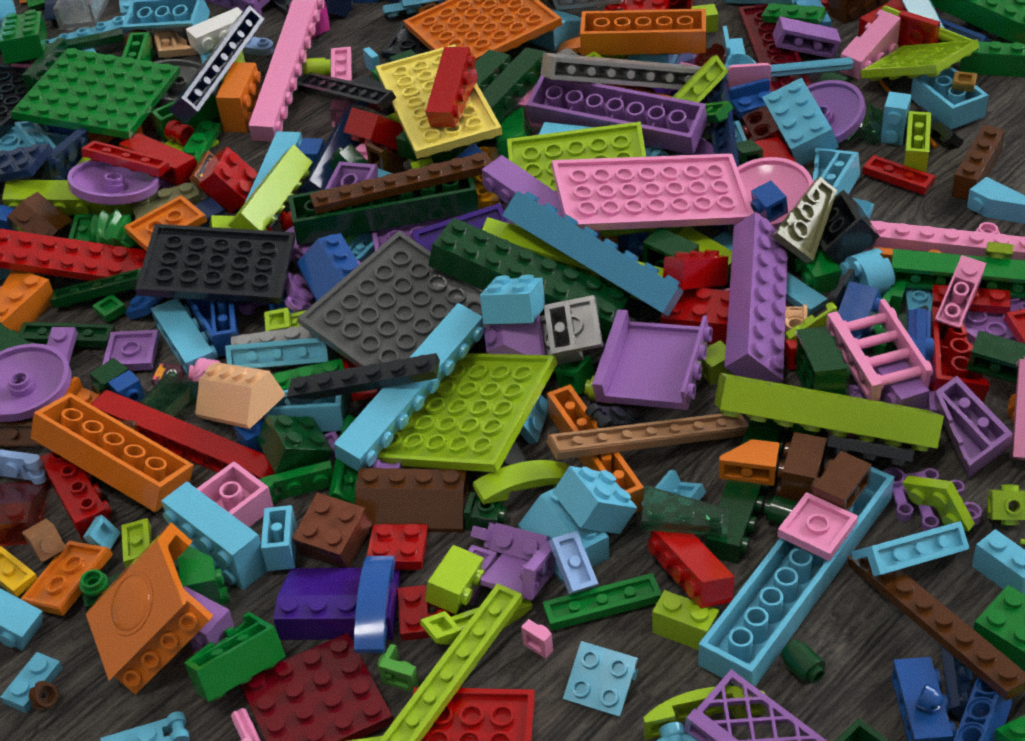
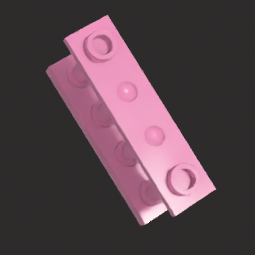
[826,299,933,401]

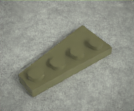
[771,177,837,264]

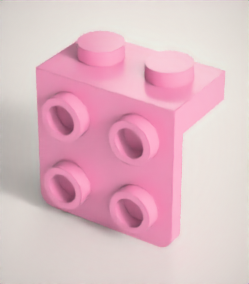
[728,63,771,115]

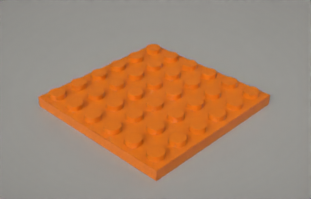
[404,0,563,62]

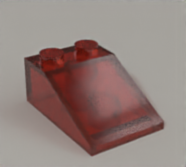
[0,480,49,546]

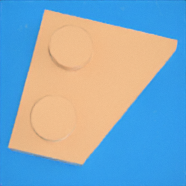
[153,30,197,58]

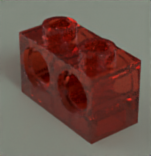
[741,105,784,144]

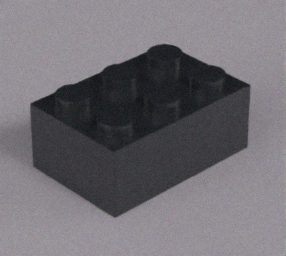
[820,190,880,266]

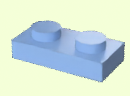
[549,531,598,595]

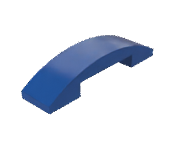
[354,556,396,653]

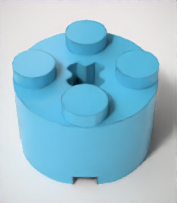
[839,248,895,297]

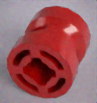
[164,120,194,146]

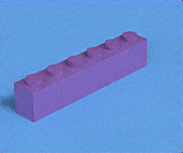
[482,155,602,240]

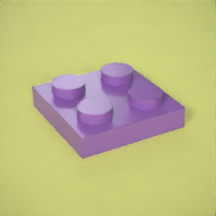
[102,330,160,371]

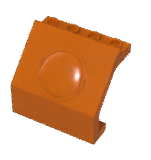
[86,523,213,695]

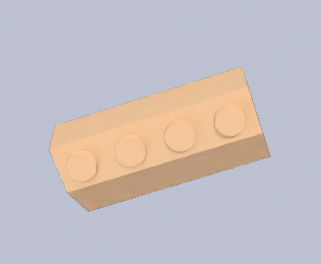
[195,363,286,429]

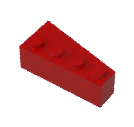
[425,47,478,128]
[928,306,990,402]

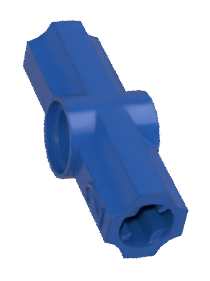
[907,308,934,385]

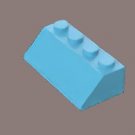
[122,0,210,30]

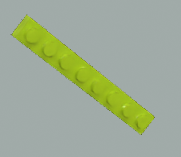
[379,583,523,741]

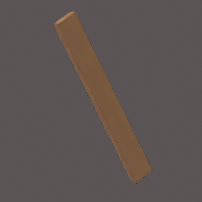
[546,413,748,460]

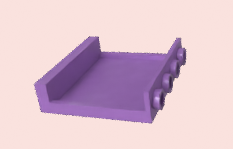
[592,310,713,410]

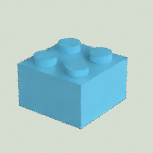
[480,275,545,324]
[553,466,637,534]

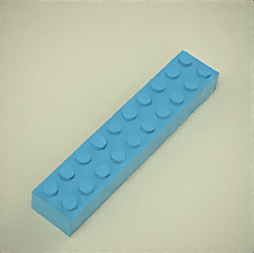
[698,467,894,687]

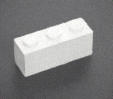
[186,7,242,55]

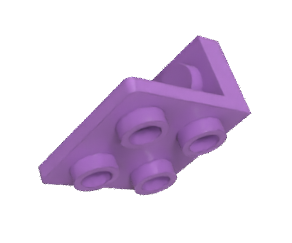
[480,541,555,600]

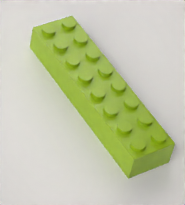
[714,373,944,452]

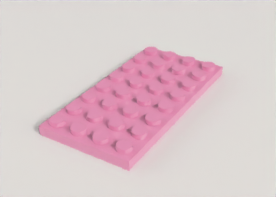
[551,154,753,230]

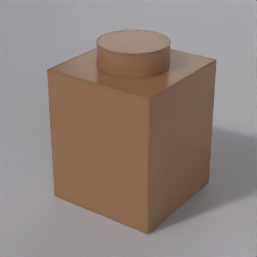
[22,518,66,562]

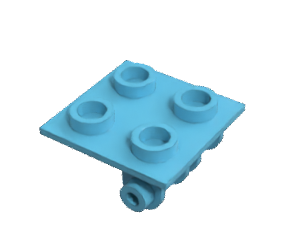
[563,641,638,717]

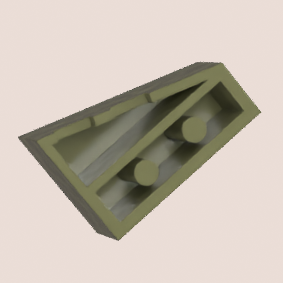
[132,182,201,219]

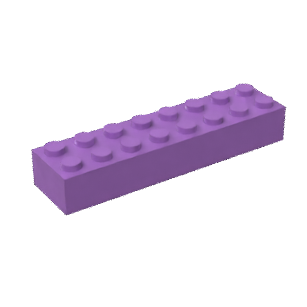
[526,75,708,155]
[725,212,788,383]

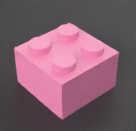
[197,461,274,527]

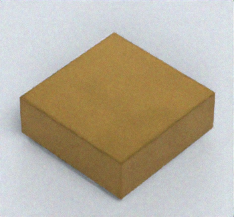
[951,71,977,92]

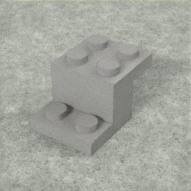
[540,295,603,365]

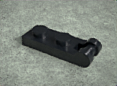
[585,403,647,428]

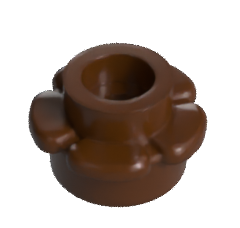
[28,681,58,711]

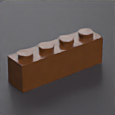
[951,125,1005,201]

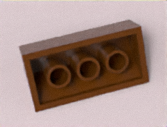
[355,468,469,532]

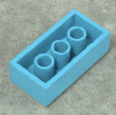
[762,78,839,166]
[161,481,267,591]

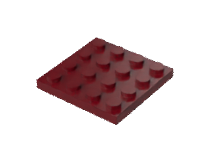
[240,633,394,741]

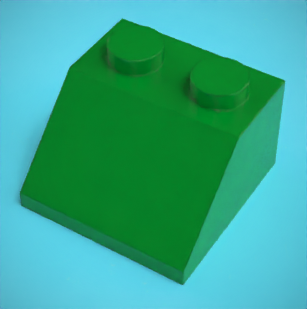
[178,546,230,607]

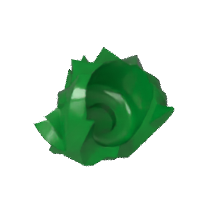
[88,208,138,248]

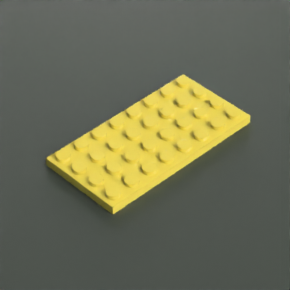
[375,44,502,159]

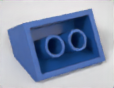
[297,233,359,302]

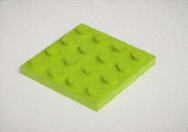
[860,40,979,81]

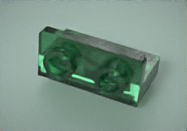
[846,102,884,146]
[139,371,199,418]

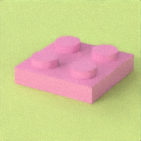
[777,492,858,561]

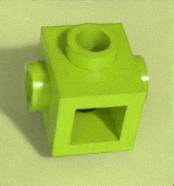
[987,484,1025,525]

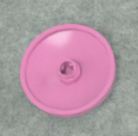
[735,157,813,229]

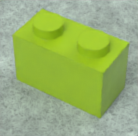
[425,545,485,614]
[652,590,719,650]

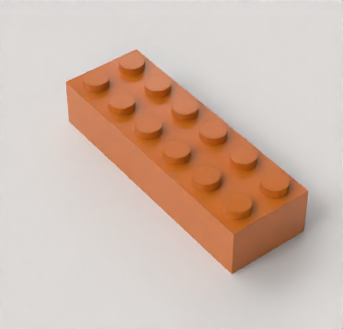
[580,9,706,56]
[30,393,194,512]

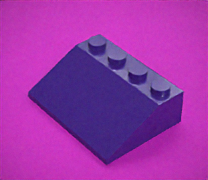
[273,568,402,640]

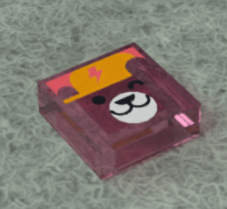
[151,363,184,388]

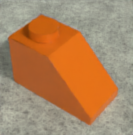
[719,439,779,486]

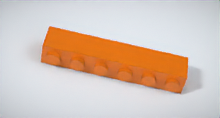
[547,384,644,513]

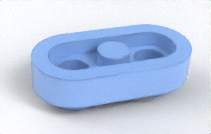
[243,36,274,56]

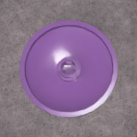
[807,80,866,143]
[67,160,159,205]
[0,344,72,422]

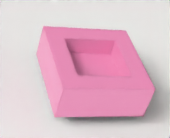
[521,619,553,659]

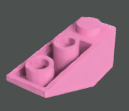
[935,255,986,329]

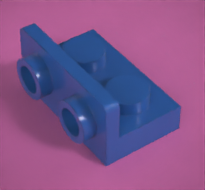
[729,78,771,119]

